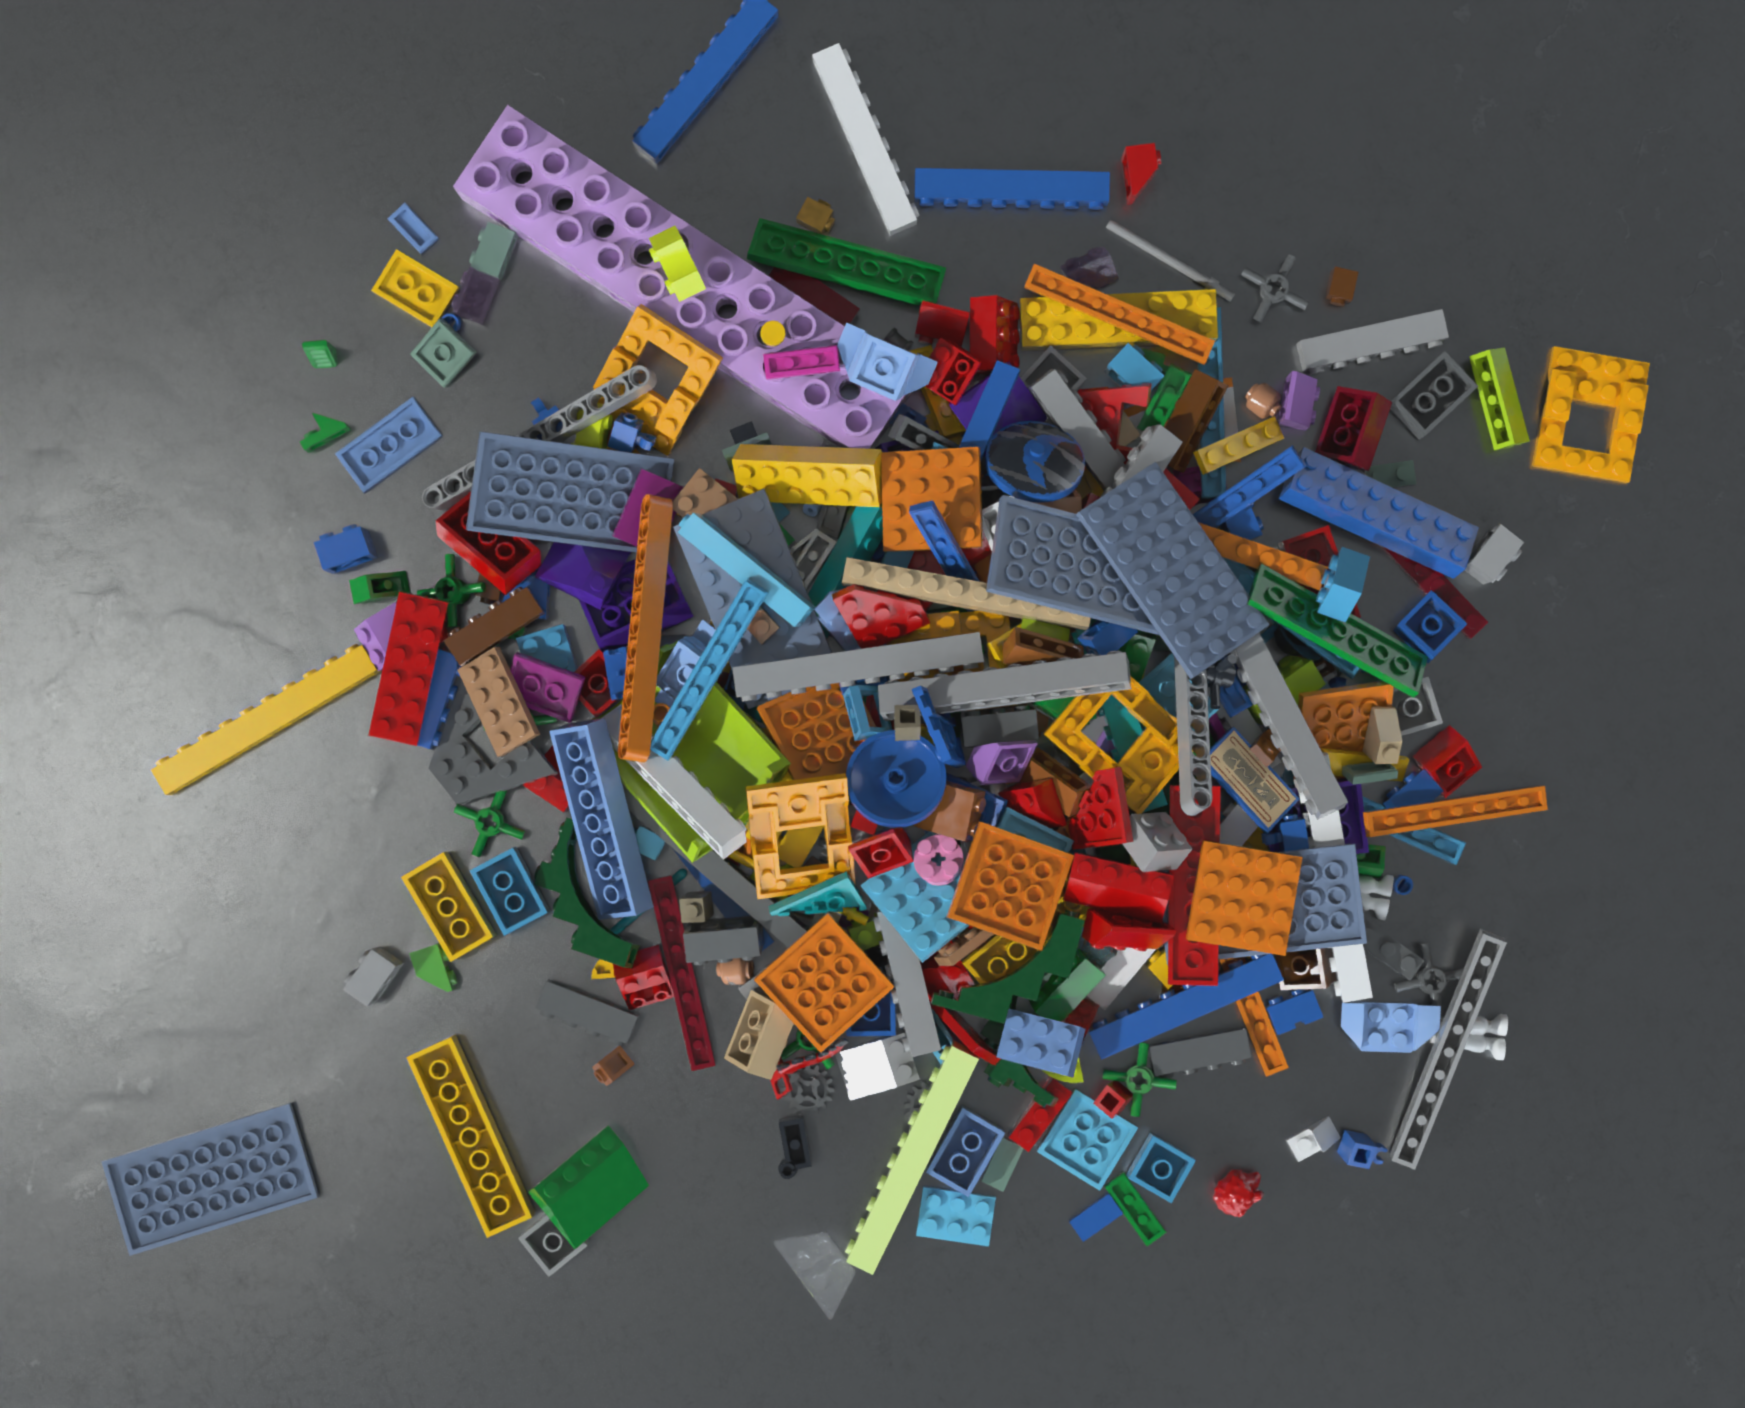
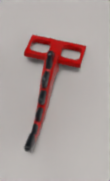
[770,1037,849,1100]

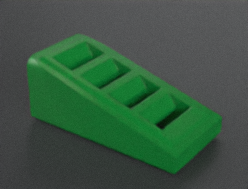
[302,340,337,369]

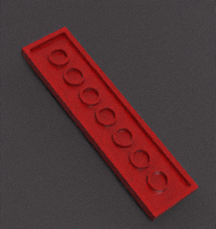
[1168,785,1220,986]

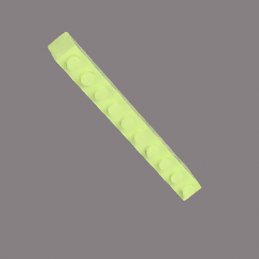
[845,1040,979,1275]

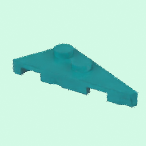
[768,871,867,916]

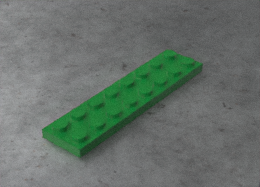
[747,218,946,306]
[1247,563,1428,698]

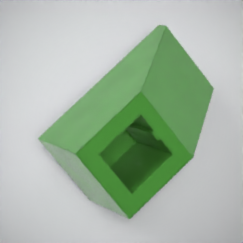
[409,943,457,992]

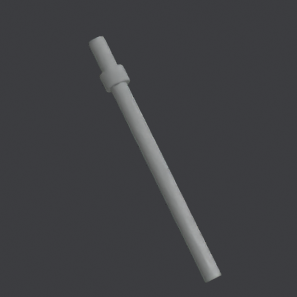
[1106,219,1235,302]

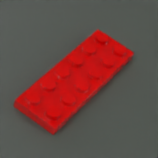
[368,591,449,746]

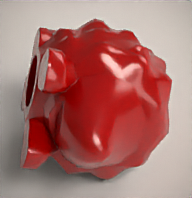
[1213,1169,1264,1218]

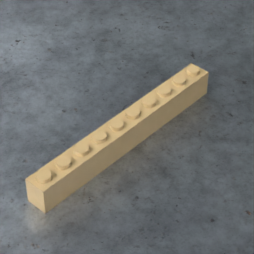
[842,557,1090,630]

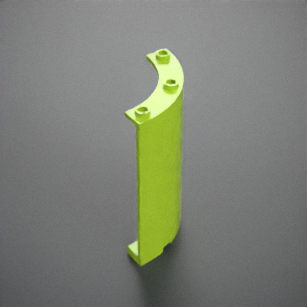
[591,640,791,863]

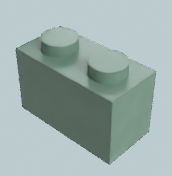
[469,222,518,281]

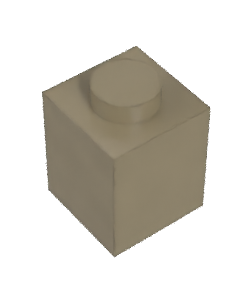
[894,705,921,741]
[679,891,714,923]

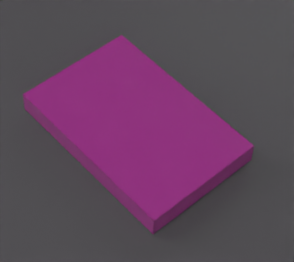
[612,469,684,547]
[510,652,586,723]

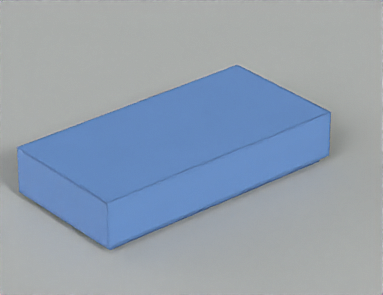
[387,203,439,255]

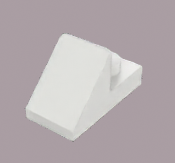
[1286,1116,1341,1162]

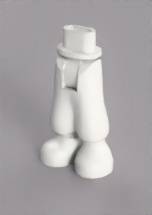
[1359,875,1394,921]
[1429,1014,1508,1060]

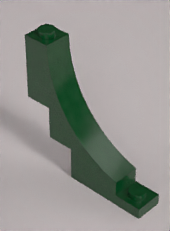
[931,909,1085,1024]

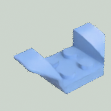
[837,323,938,401]
[814,589,886,651]
[655,619,716,708]
[1341,1002,1441,1053]

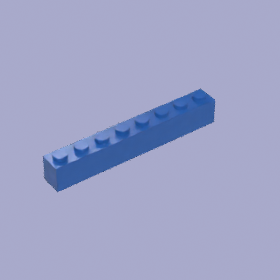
[632,0,779,164]
[914,168,1110,210]

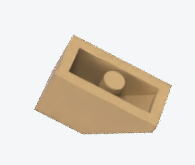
[1362,707,1402,764]

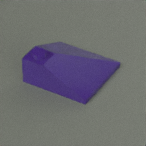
[949,362,1047,456]
[535,542,632,610]

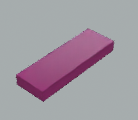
[763,345,840,380]

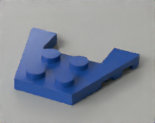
[912,685,966,768]

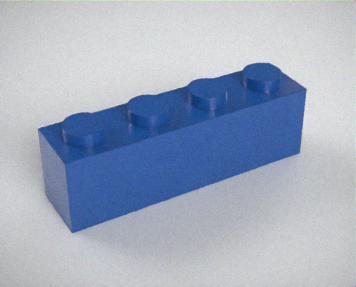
[418,649,462,750]

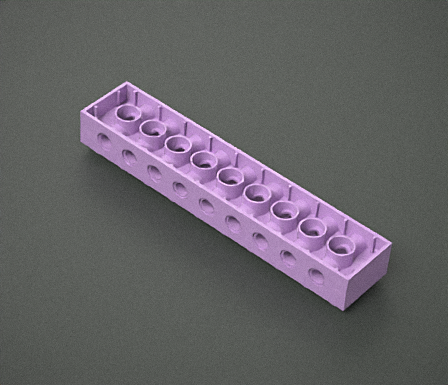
[453,105,911,449]

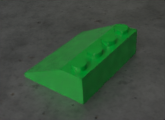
[528,1125,649,1249]

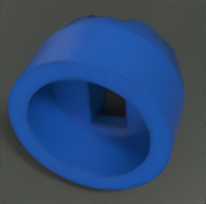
[442,313,462,332]
[1329,677,1347,688]
[1393,875,1413,895]

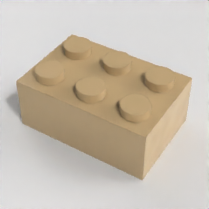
[724,990,794,1080]

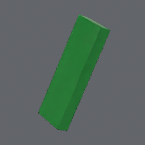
[1137,363,1192,431]
[1104,1171,1167,1246]

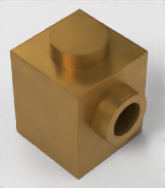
[796,196,835,235]

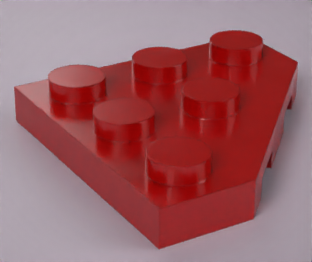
[832,584,931,649]
[1068,767,1134,850]

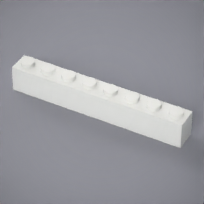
[812,43,919,236]
[602,704,747,859]

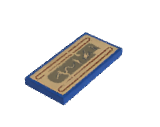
[1210,726,1299,833]

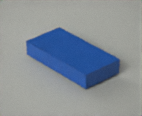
[1069,1193,1123,1242]

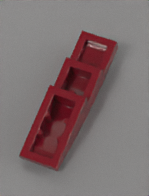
[768,267,860,326]

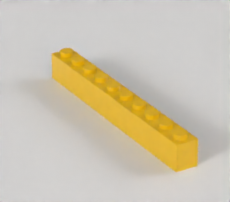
[151,644,381,795]

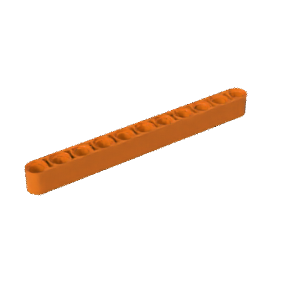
[618,494,673,762]

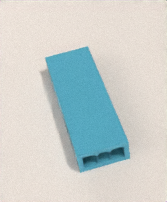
[678,513,815,627]

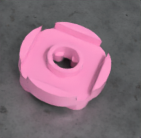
[914,835,964,886]

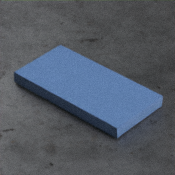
[335,397,443,493]

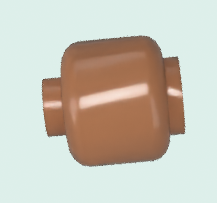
[1245,383,1282,419]
[716,958,754,985]

